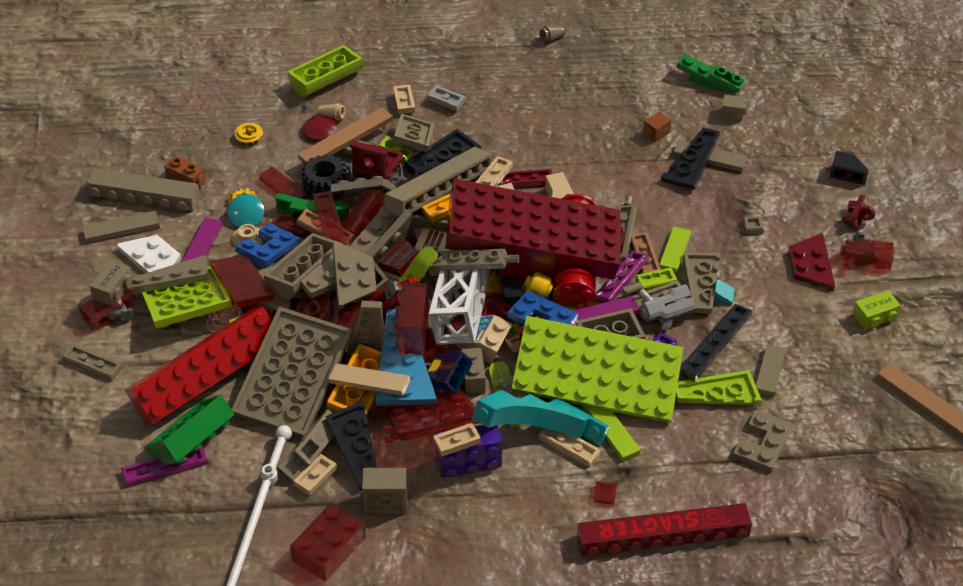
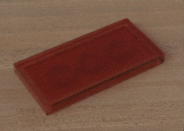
[210,255,274,307]

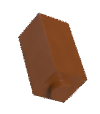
[164,155,206,187]

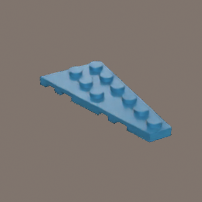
[376,308,438,406]

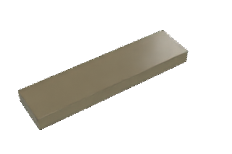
[674,140,747,172]
[82,211,160,243]

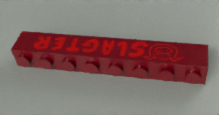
[577,503,752,556]

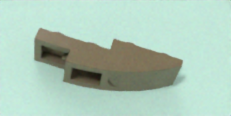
[277,409,334,482]

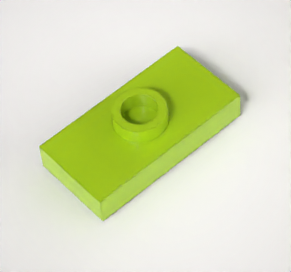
[635,268,677,291]

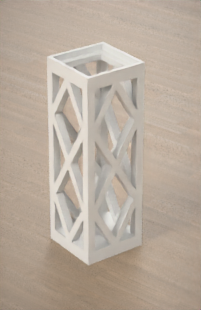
[429,249,491,344]

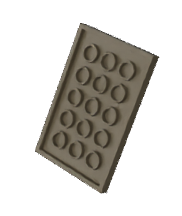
[231,307,353,437]

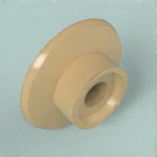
[232,224,264,247]

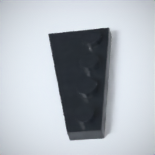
[661,127,720,190]
[405,129,481,174]
[326,401,377,490]

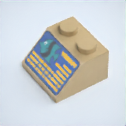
[456,315,512,364]

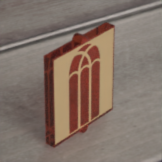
[414,227,446,252]

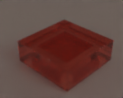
[594,481,617,505]

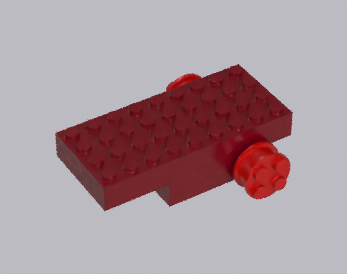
[445,179,620,310]

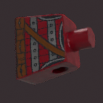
[377,236,419,277]

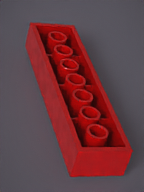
[125,306,272,424]

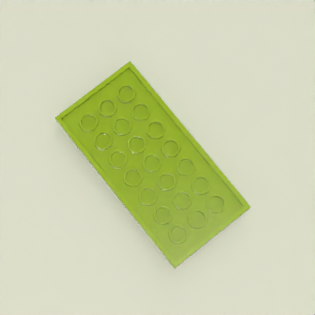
[511,316,684,423]

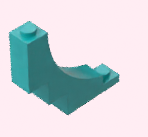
[472,390,610,446]

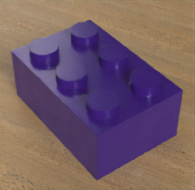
[435,425,502,478]

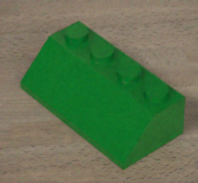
[144,395,235,465]

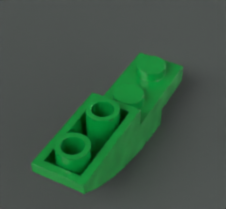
[676,53,746,92]
[275,193,350,223]

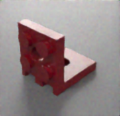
[351,141,403,181]

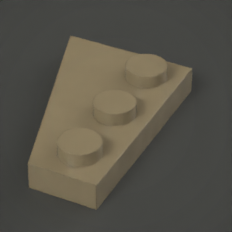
[301,255,336,298]

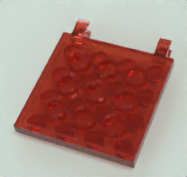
[370,387,479,443]

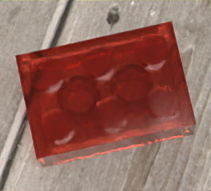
[394,283,429,355]
[290,502,366,582]

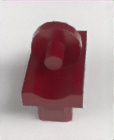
[843,195,876,231]

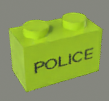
[852,290,901,330]

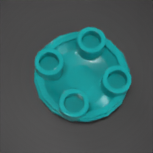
[228,194,264,227]

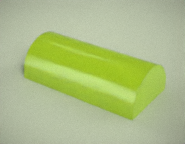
[287,45,363,97]

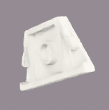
[117,235,181,273]

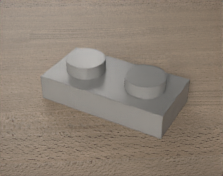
[427,85,465,111]

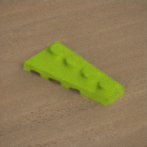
[676,370,762,405]

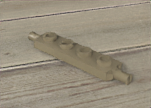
[617,195,637,262]
[428,249,519,271]

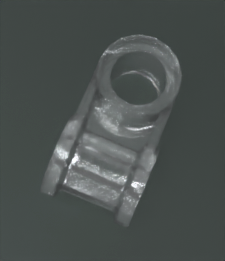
[205,305,242,332]

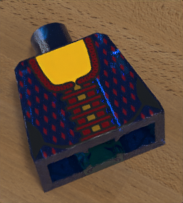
[426,351,473,394]

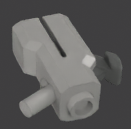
[638,284,696,332]

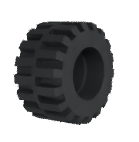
[301,155,347,200]

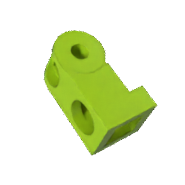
[379,135,414,166]

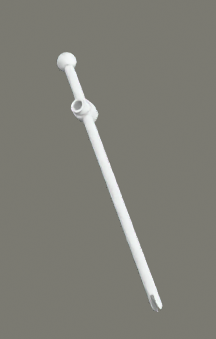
[226,425,292,586]

